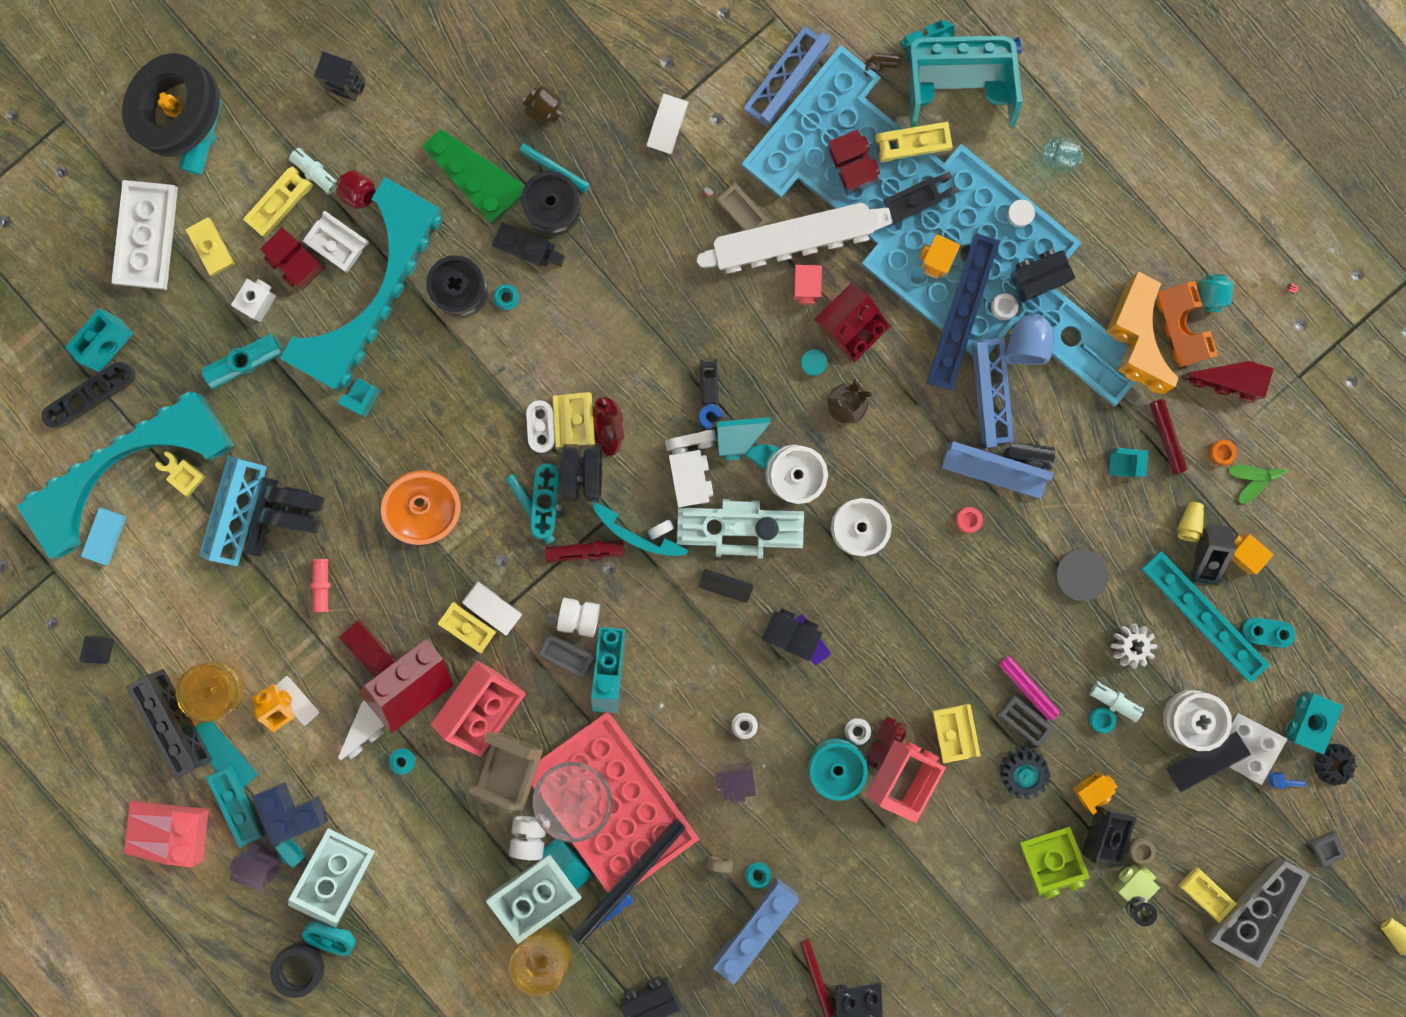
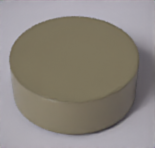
[1128,837,1156,865]
[707,856,734,873]

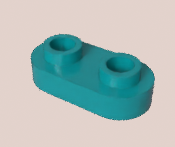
[1240,617,1295,648]
[302,921,356,956]

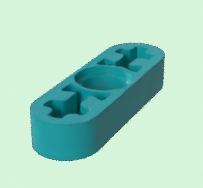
[530,463,559,540]

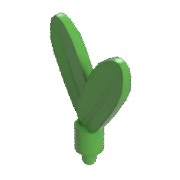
[1228,465,1287,504]

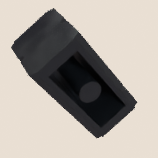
[1010,249,1075,302]
[619,976,681,1017]

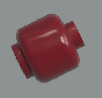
[336,170,376,209]

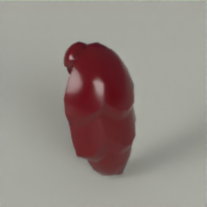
[593,397,625,457]

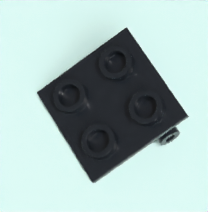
[833,982,883,1017]

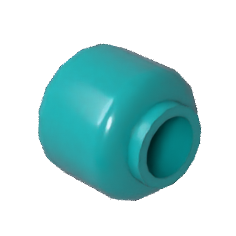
[1198,274,1234,313]

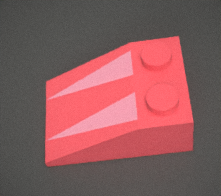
[124,801,209,867]

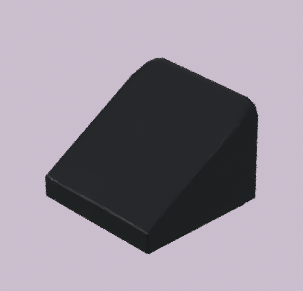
[79,635,114,664]

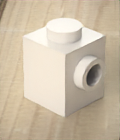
[231,279,276,322]

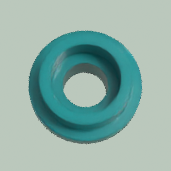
[493,284,520,310]
[389,748,416,775]
[745,862,771,889]

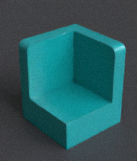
[338,378,381,417]
[1108,448,1148,478]

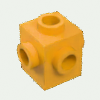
[251,684,295,732]

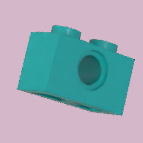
[65,308,133,372]
[1285,691,1343,754]

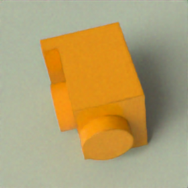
[1072,771,1117,815]

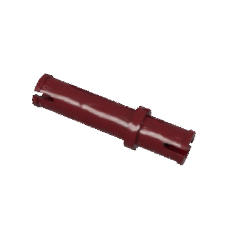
[545,540,625,563]

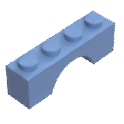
[713,878,799,985]

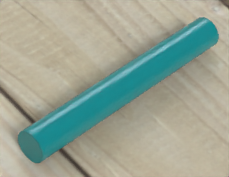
[519,144,590,193]
[505,474,556,545]

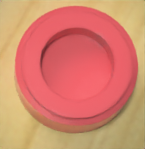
[955,507,983,533]

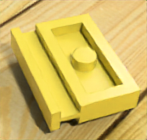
[553,392,595,448]
[932,703,981,763]

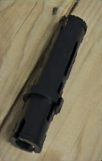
[245,477,279,557]

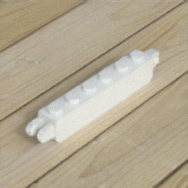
[696,203,892,274]

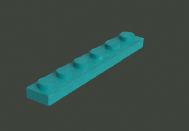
[1140,551,1270,683]

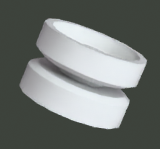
[765,444,828,504]
[830,498,892,556]
[1163,690,1232,751]

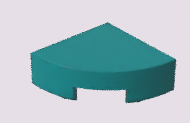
[744,444,779,470]

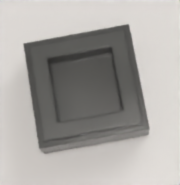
[1309,831,1347,868]

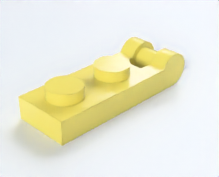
[875,122,953,162]
[243,167,313,238]

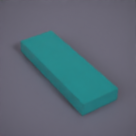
[205,765,265,848]

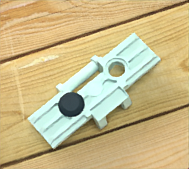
[677,499,804,559]

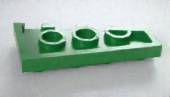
[422,129,525,224]

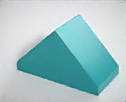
[543,835,594,890]

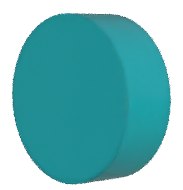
[801,349,827,376]
[1088,706,1116,734]

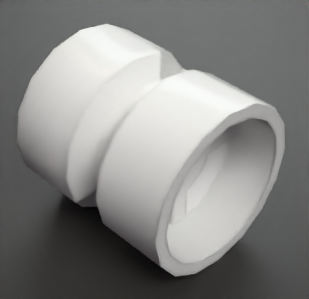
[557,597,600,637]
[509,816,547,860]

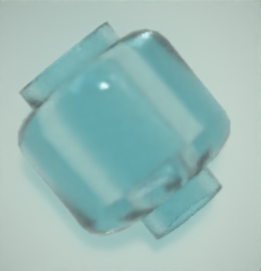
[1042,136,1084,173]

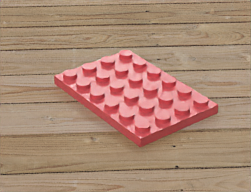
[532,712,699,893]

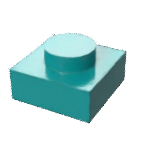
[275,838,307,868]

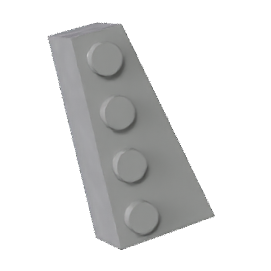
[1205,857,1310,968]

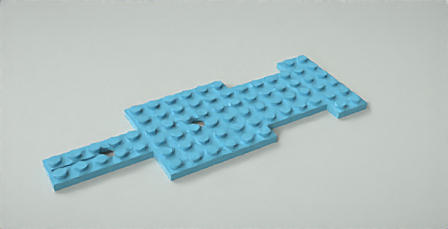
[741,45,1135,406]

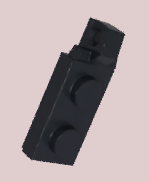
[492,222,565,267]

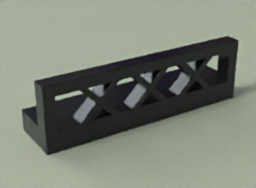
[126,669,213,780]

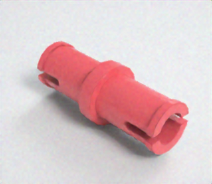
[309,559,331,612]

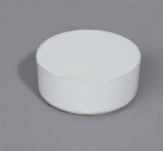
[1007,200,1035,228]
[991,293,1018,321]
[648,520,675,540]

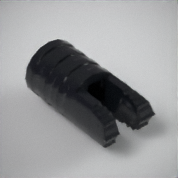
[1003,443,1055,470]

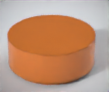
[1208,440,1237,466]

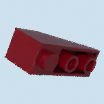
[1182,361,1274,403]

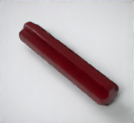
[1150,399,1188,474]

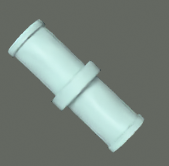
[289,148,337,194]
[1089,681,1144,722]

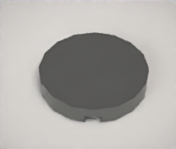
[1055,549,1108,601]

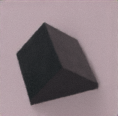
[1082,805,1137,867]

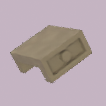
[468,732,543,814]

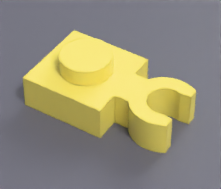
[155,452,206,497]

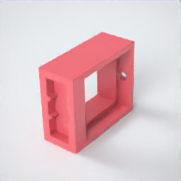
[865,740,946,823]

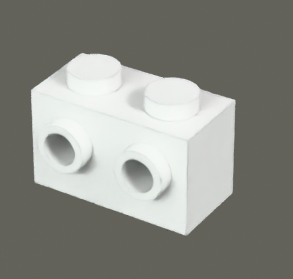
[669,450,714,508]

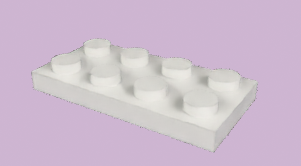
[111,180,178,290]

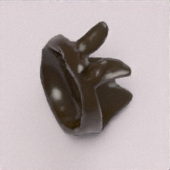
[827,379,872,423]

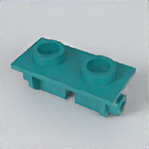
[900,19,955,63]

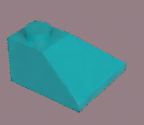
[716,417,771,461]

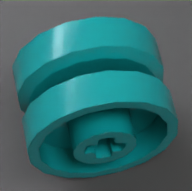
[807,738,868,801]

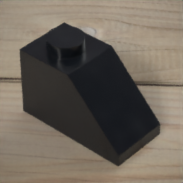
[1192,523,1236,586]

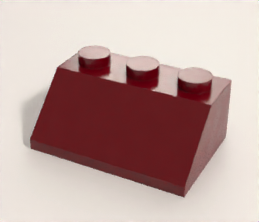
[359,638,453,734]

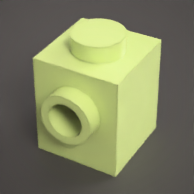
[1112,864,1160,901]

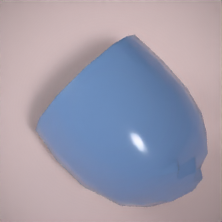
[1005,313,1054,365]

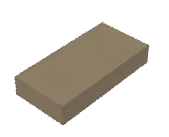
[716,182,770,231]

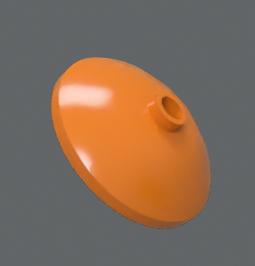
[381,470,461,545]

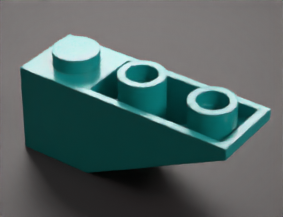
[591,627,625,713]

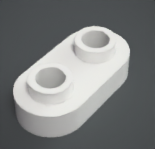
[526,400,555,453]
[665,430,718,455]

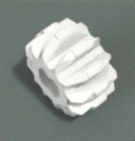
[1110,624,1157,669]

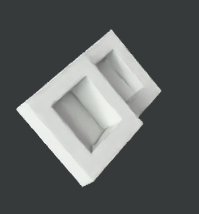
[647,94,689,154]
[462,581,522,636]

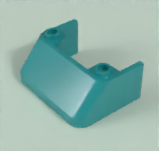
[908,36,1022,128]

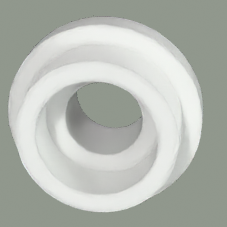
[732,713,758,739]
[844,718,871,745]

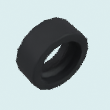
[270,943,325,998]

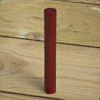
[800,939,834,1017]

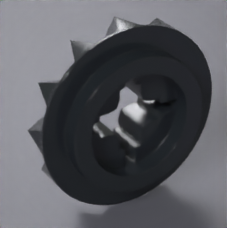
[1314,744,1358,786]

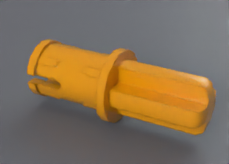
[157,92,184,119]

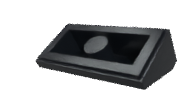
[699,569,754,603]

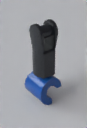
[698,359,723,431]

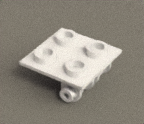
[1228,713,1287,785]

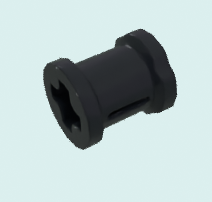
[1126,896,1157,927]

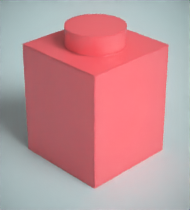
[793,265,822,305]

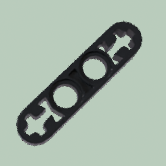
[41,362,135,428]

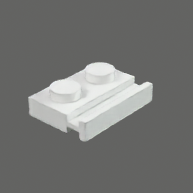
[303,211,369,273]

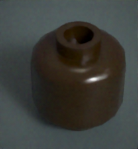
[523,86,563,126]

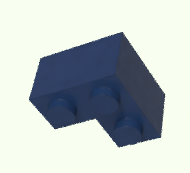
[252,782,328,846]

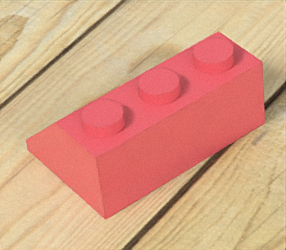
[431,660,526,757]

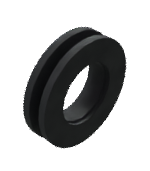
[122,53,220,157]

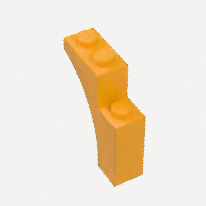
[1105,271,1178,394]

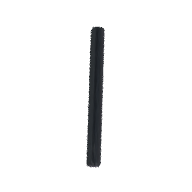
[572,819,685,944]

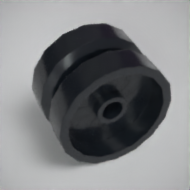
[521,171,582,236]
[426,255,489,318]
[560,444,602,502]
[259,485,325,533]

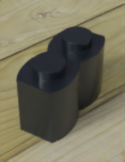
[761,608,822,661]

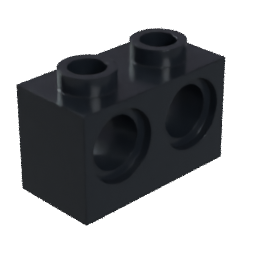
[314,51,365,102]

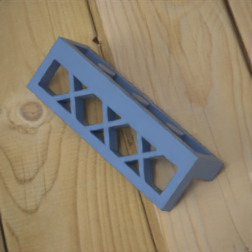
[743,26,831,128]
[972,338,1014,448]
[941,441,1054,499]

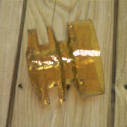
[509,928,572,997]

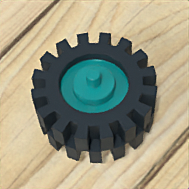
[1000,747,1050,799]

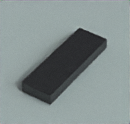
[1166,731,1251,793]

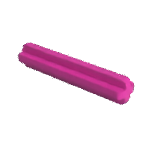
[999,656,1059,721]

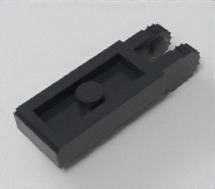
[883,172,960,225]

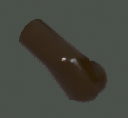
[864,53,899,77]

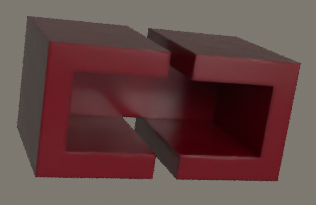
[827,129,880,195]
[260,227,325,290]

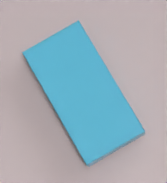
[81,507,127,565]

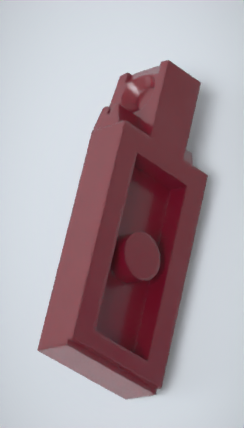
[338,620,395,677]

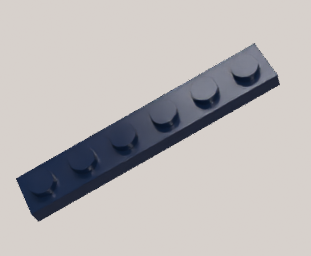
[926,233,1000,391]

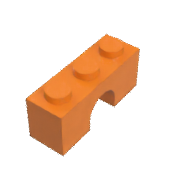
[1157,281,1218,367]

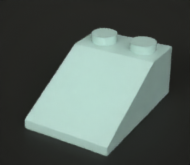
[288,828,375,928]
[486,855,582,944]

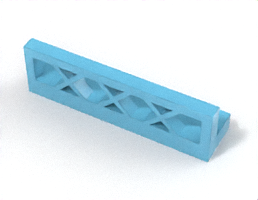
[199,456,267,566]

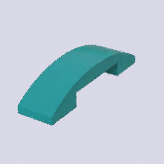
[593,502,688,556]

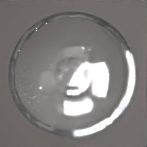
[532,762,612,842]

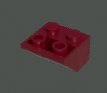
[814,283,891,363]

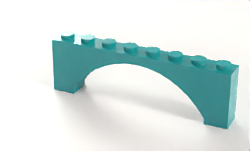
[280,177,443,392]
[16,392,235,559]

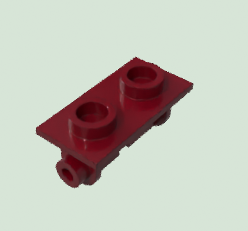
[866,716,906,771]

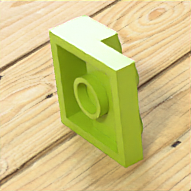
[1019,827,1090,899]

